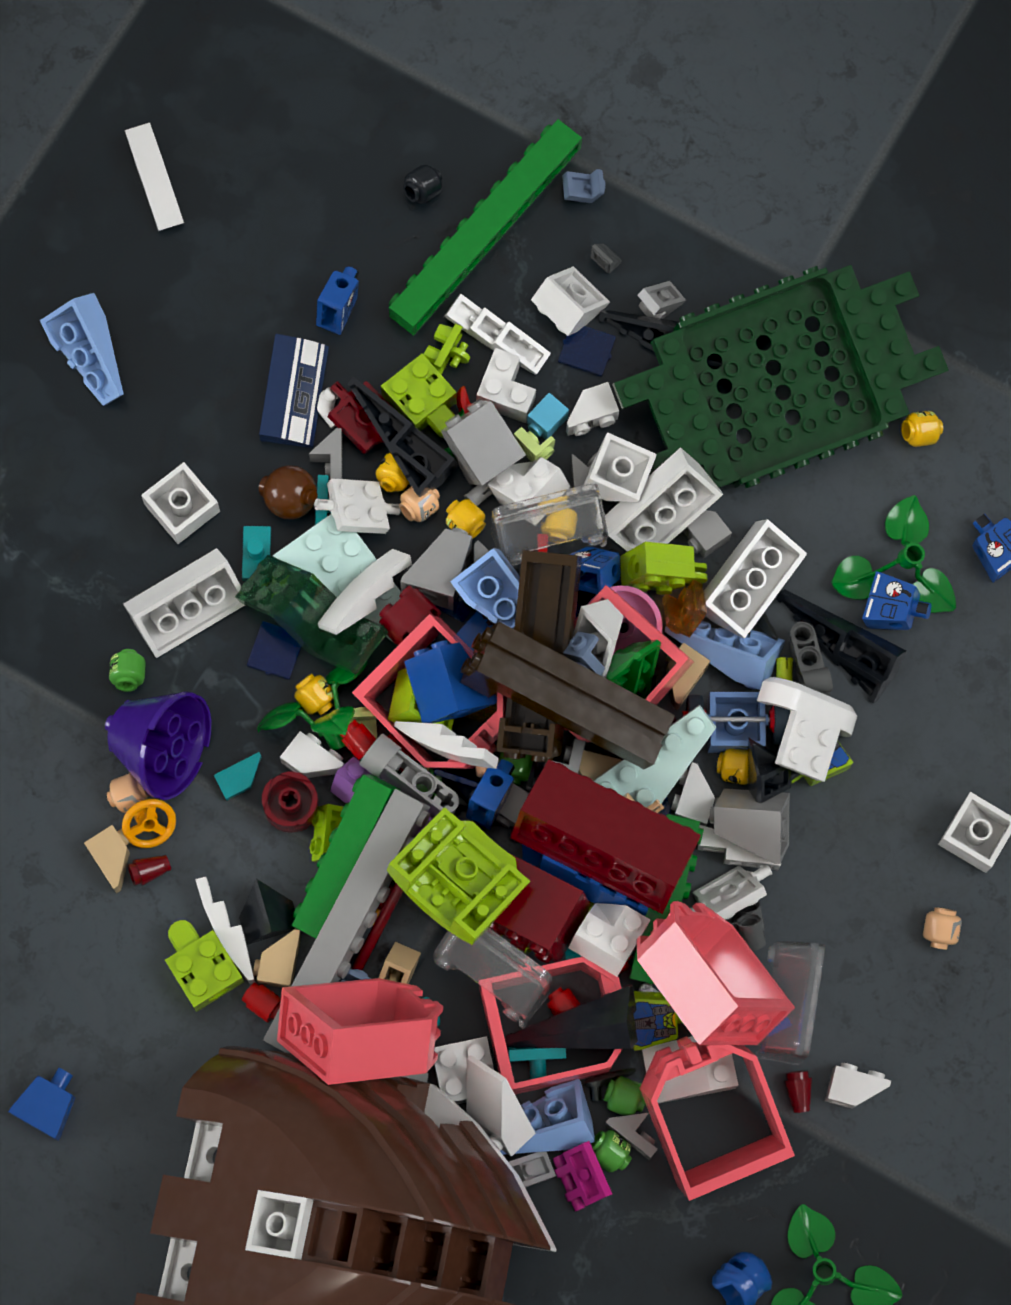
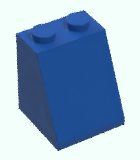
[404,640,497,723]

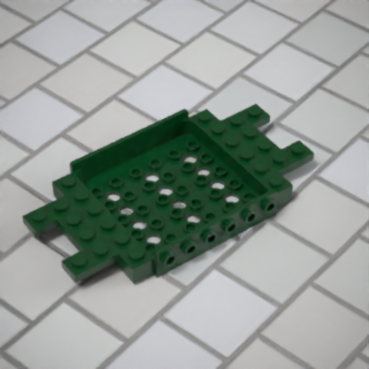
[612,265,949,489]

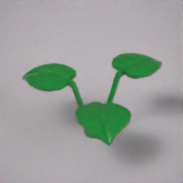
[831,495,956,613]
[257,661,368,750]
[771,1204,902,1305]

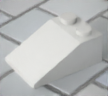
[642,1036,738,1104]
[466,1055,536,1157]

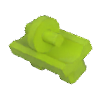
[423,323,470,375]

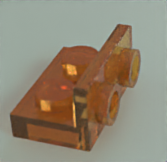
[662,580,707,638]

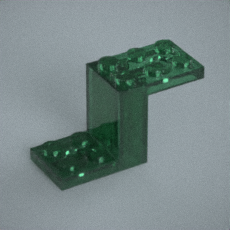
[235,555,389,675]

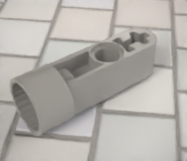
[359,734,459,818]

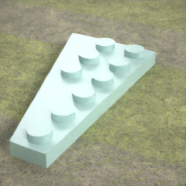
[273,514,435,644]
[593,705,716,808]

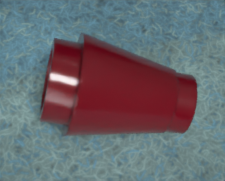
[128,855,171,886]
[784,1070,812,1113]

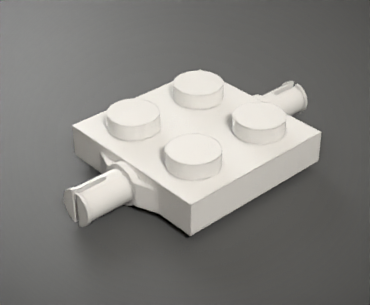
[314,478,401,534]
[690,864,772,920]

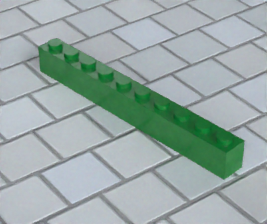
[389,119,582,336]

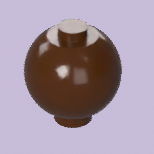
[259,465,318,519]

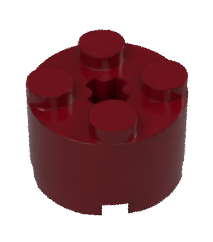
[379,585,441,646]
[262,771,319,833]

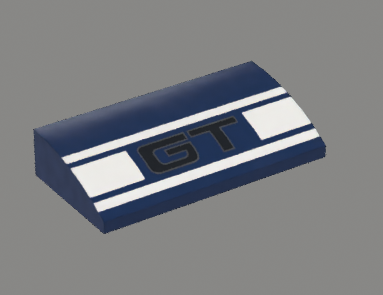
[259,334,329,448]

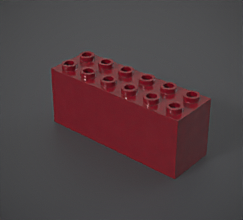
[510,759,701,914]
[486,853,591,964]

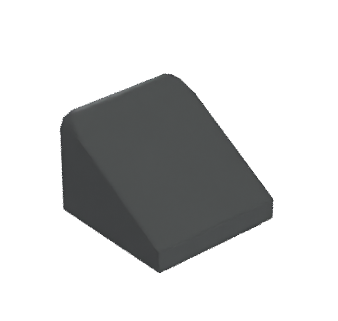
[591,244,622,274]

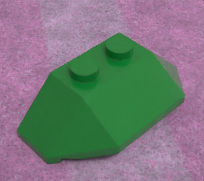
[606,640,661,699]

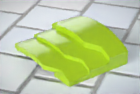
[387,807,530,945]

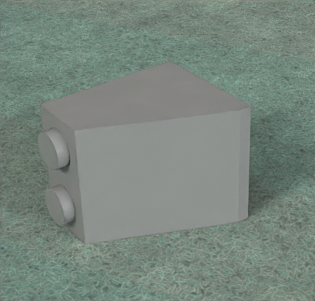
[441,399,526,486]
[401,528,472,611]
[709,789,790,864]

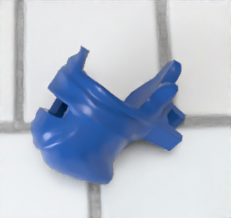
[712,1252,772,1305]

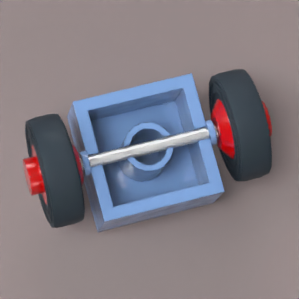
[682,692,790,753]

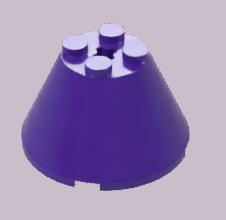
[105,692,212,800]

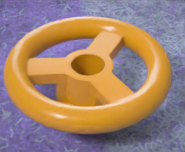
[122,799,176,848]

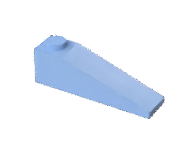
[40,293,123,406]
[450,548,520,629]
[665,616,785,690]
[500,1079,595,1155]

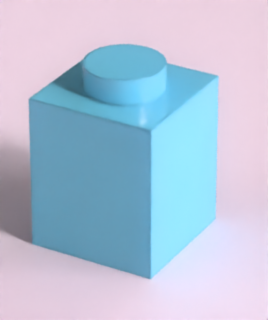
[527,393,569,440]

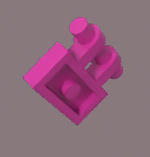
[553,1141,612,1212]

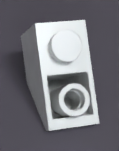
[566,382,619,436]
[280,731,344,778]
[671,762,715,826]
[825,1063,891,1109]

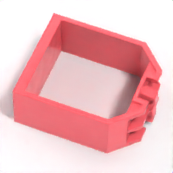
[564,585,694,742]
[352,614,507,769]
[636,901,795,1045]
[479,956,623,1095]
[277,978,443,1085]
[640,1036,795,1201]

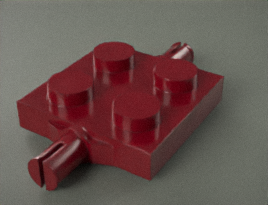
[327,381,392,455]

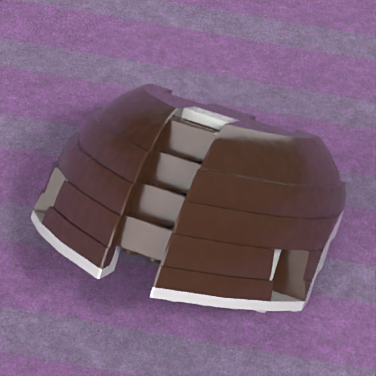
[134,1046,556,1305]

